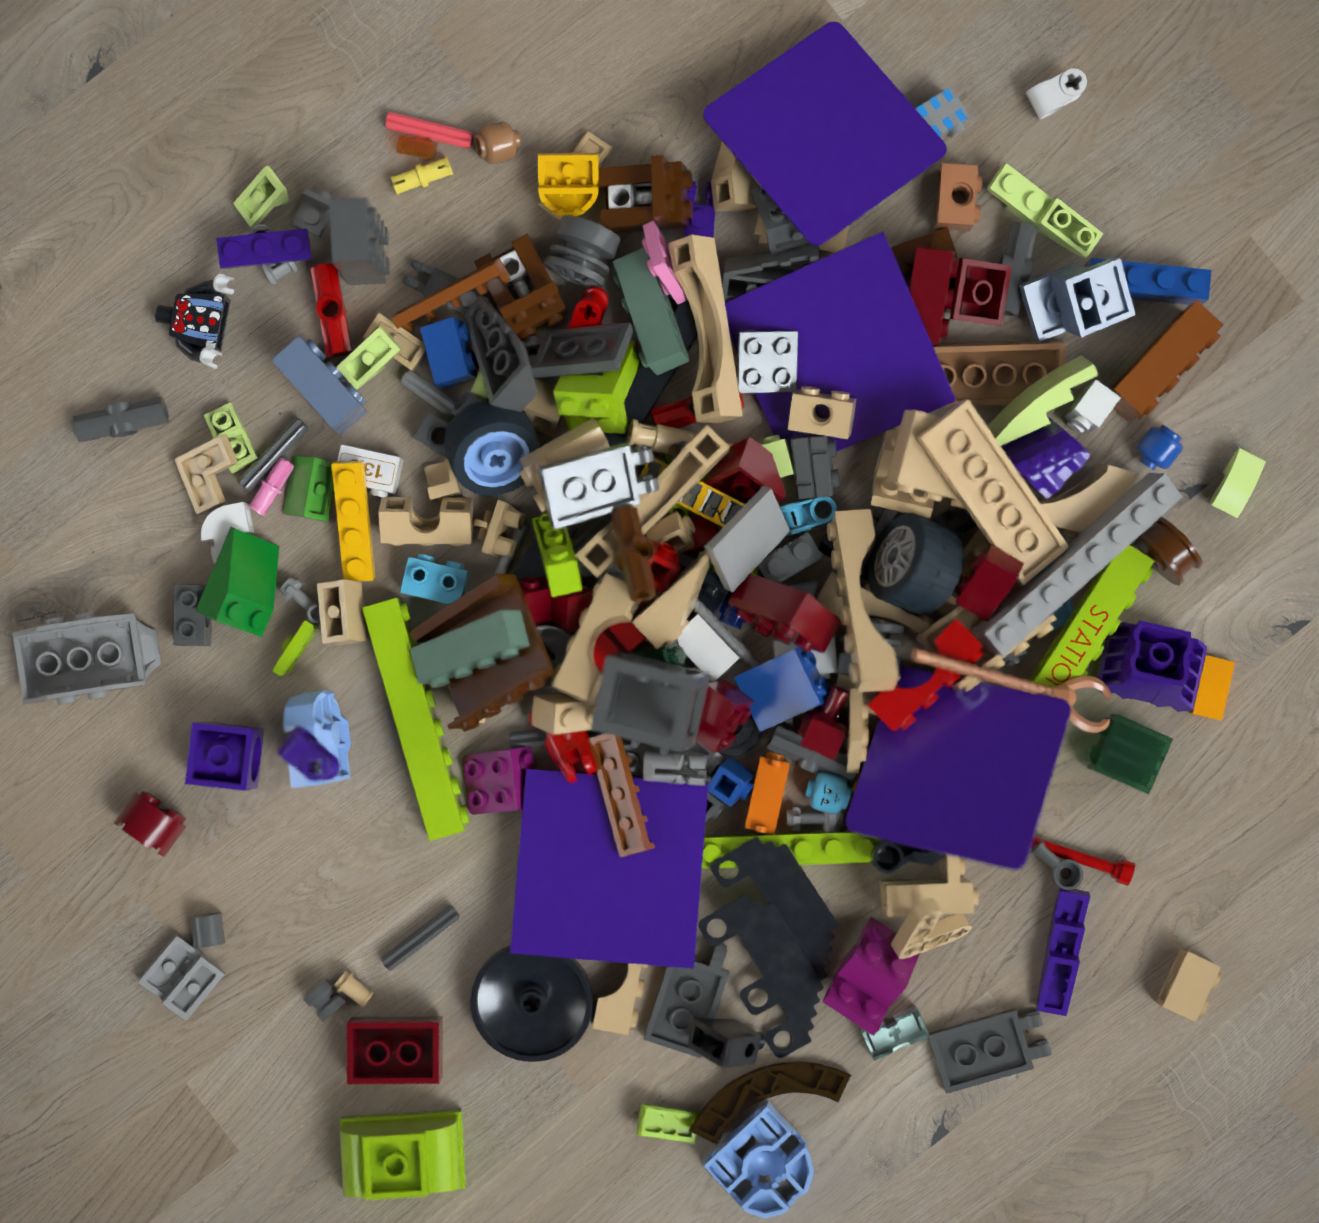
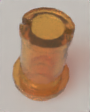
[397,135,437,162]

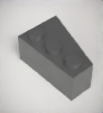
[722,244,819,302]

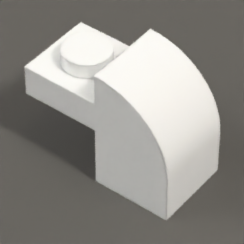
[201,502,255,564]

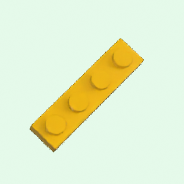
[332,460,376,581]

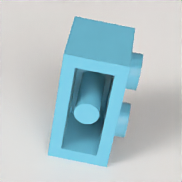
[400,553,470,605]

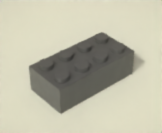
[329,198,390,285]

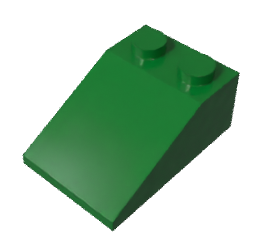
[196,527,279,637]

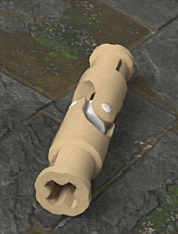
[626,419,733,456]

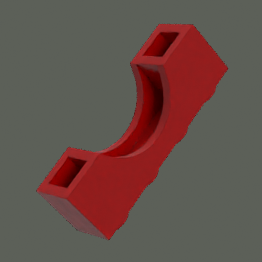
[868,619,985,732]

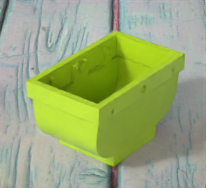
[339,1109,466,1200]

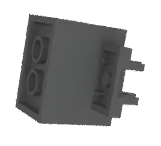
[591,652,711,756]

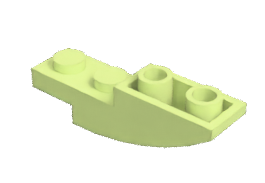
[986,163,1104,259]

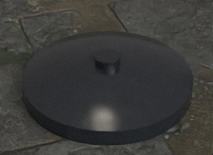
[470,945,593,1062]

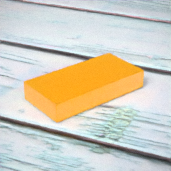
[1190,655,1235,721]

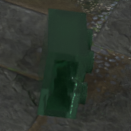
[1086,714,1173,795]

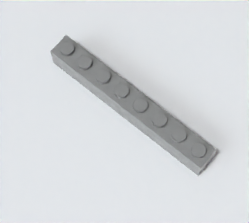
[971,473,1183,657]

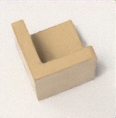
[424,458,462,502]

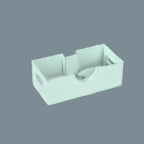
[861,1006,930,1061]

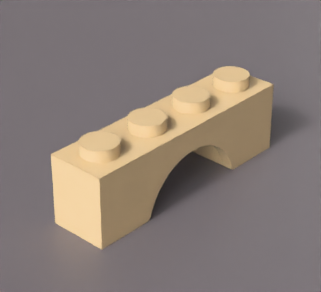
[552,574,641,706]
[592,963,648,1035]

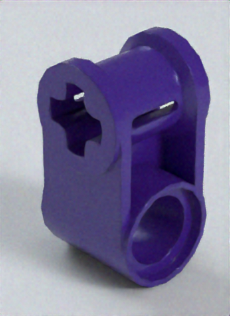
[277,726,340,781]

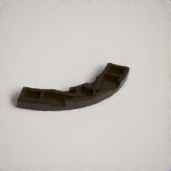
[689,1062,851,1145]

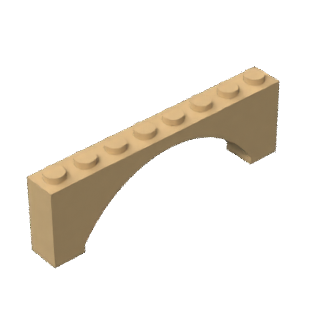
[886,410,1135,539]

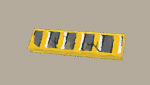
[640,457,745,528]

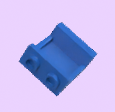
[734,647,830,732]

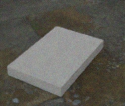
[705,486,790,592]

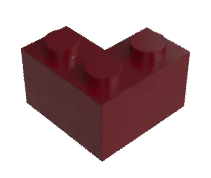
[518,575,594,632]
[696,680,754,753]

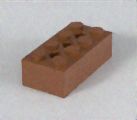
[1110,300,1224,421]

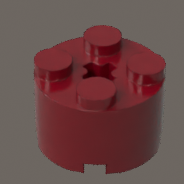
[114,790,186,857]

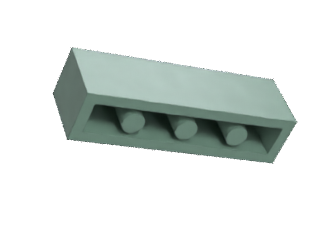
[613,247,690,375]
[410,610,530,688]

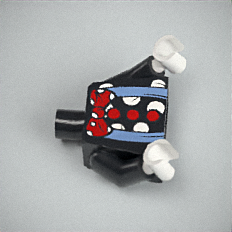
[155,274,234,369]

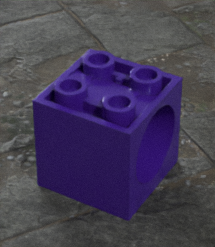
[185,722,265,791]

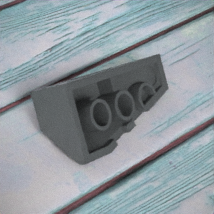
[464,295,538,413]

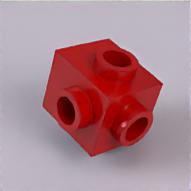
[649,540,681,592]

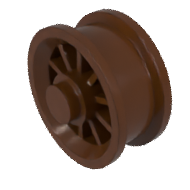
[1134,517,1203,586]

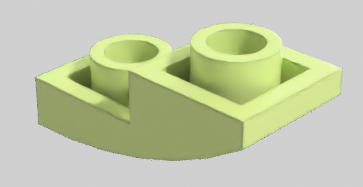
[204,402,258,473]
[1209,447,1266,518]

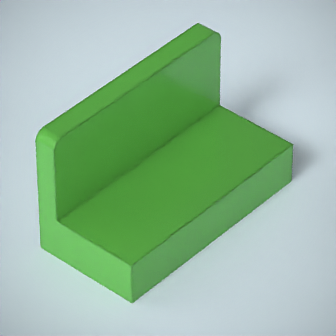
[283,456,334,522]

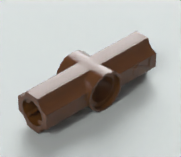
[611,506,656,602]

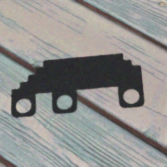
[710,837,839,981]
[698,895,824,1058]

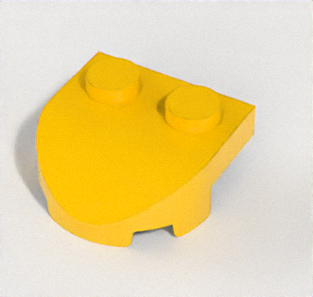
[538,153,599,217]

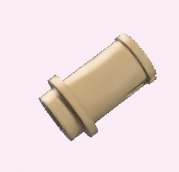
[334,971,374,1008]

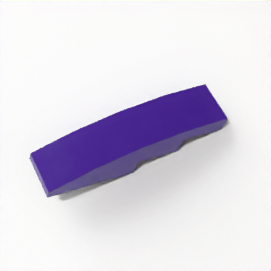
[1036,887,1090,1016]

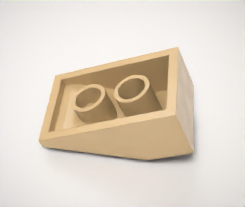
[632,551,711,649]

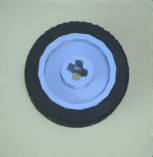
[445,399,540,496]

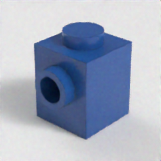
[708,757,756,807]

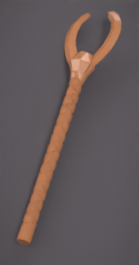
[911,648,1112,733]

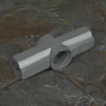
[999,222,1038,316]
[73,397,169,442]
[767,724,856,784]

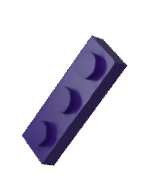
[216,228,312,269]

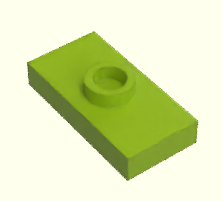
[272,620,319,677]
[636,1103,699,1144]

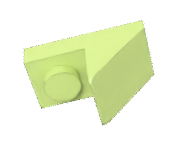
[233,166,289,227]
[336,326,402,390]

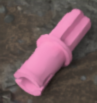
[248,457,294,516]

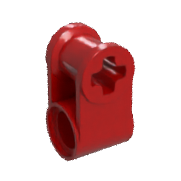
[567,286,609,329]

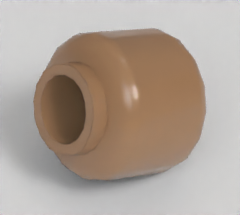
[474,122,521,164]

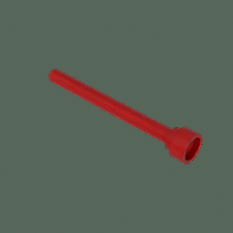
[1031,837,1135,886]

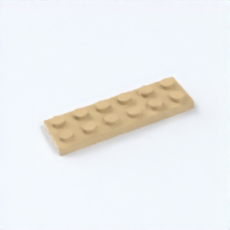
[916,399,1069,585]

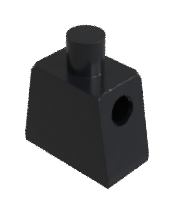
[687,1018,765,1069]

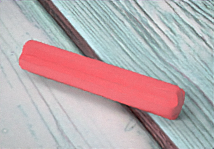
[385,112,473,149]

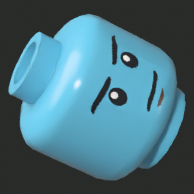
[805,772,852,814]

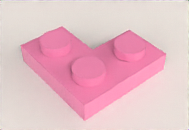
[642,221,688,304]

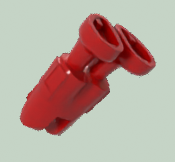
[527,694,597,784]

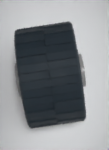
[867,513,964,615]

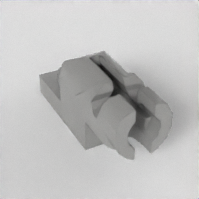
[623,741,707,786]

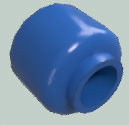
[1137,424,1183,470]

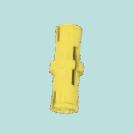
[391,156,453,195]

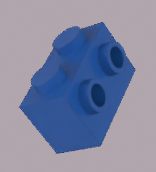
[420,317,479,389]

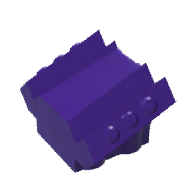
[1001,416,1091,499]
[1097,620,1207,712]

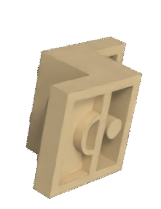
[870,425,934,518]

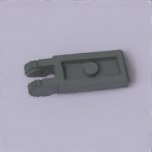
[402,259,490,315]

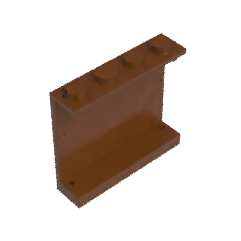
[411,574,555,732]

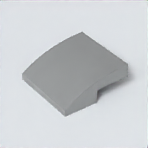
[138,932,225,1021]

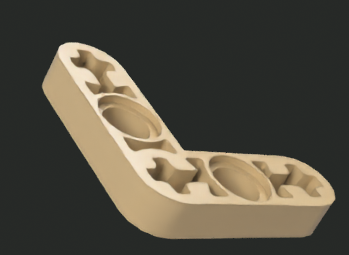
[891,898,972,959]

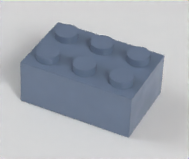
[272,336,368,435]

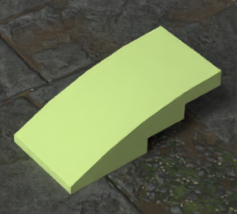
[987,355,1098,446]

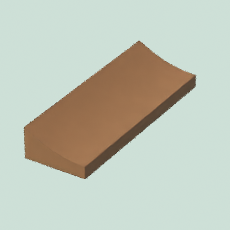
[932,339,1065,407]

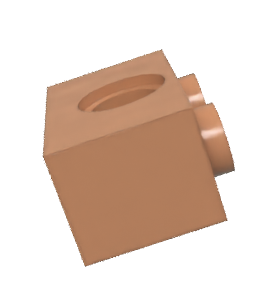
[934,163,982,232]

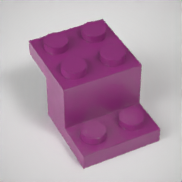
[822,917,920,1036]

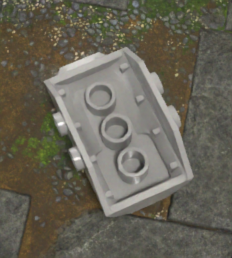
[12,612,161,705]

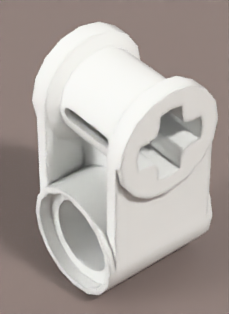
[1026,68,1087,119]

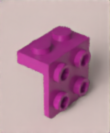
[462,746,534,815]

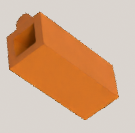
[744,752,790,835]

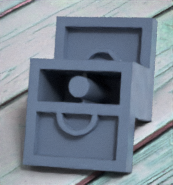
[1019,257,1136,342]

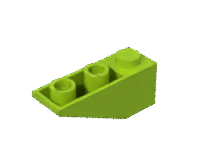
[532,513,582,597]

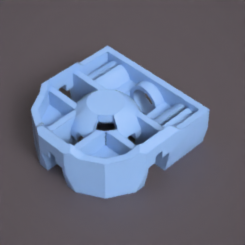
[283,690,351,788]
[701,1099,814,1218]

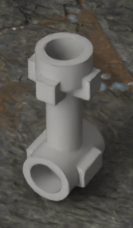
[279,577,320,625]
[786,807,843,832]

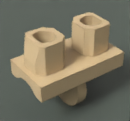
[473,500,526,559]

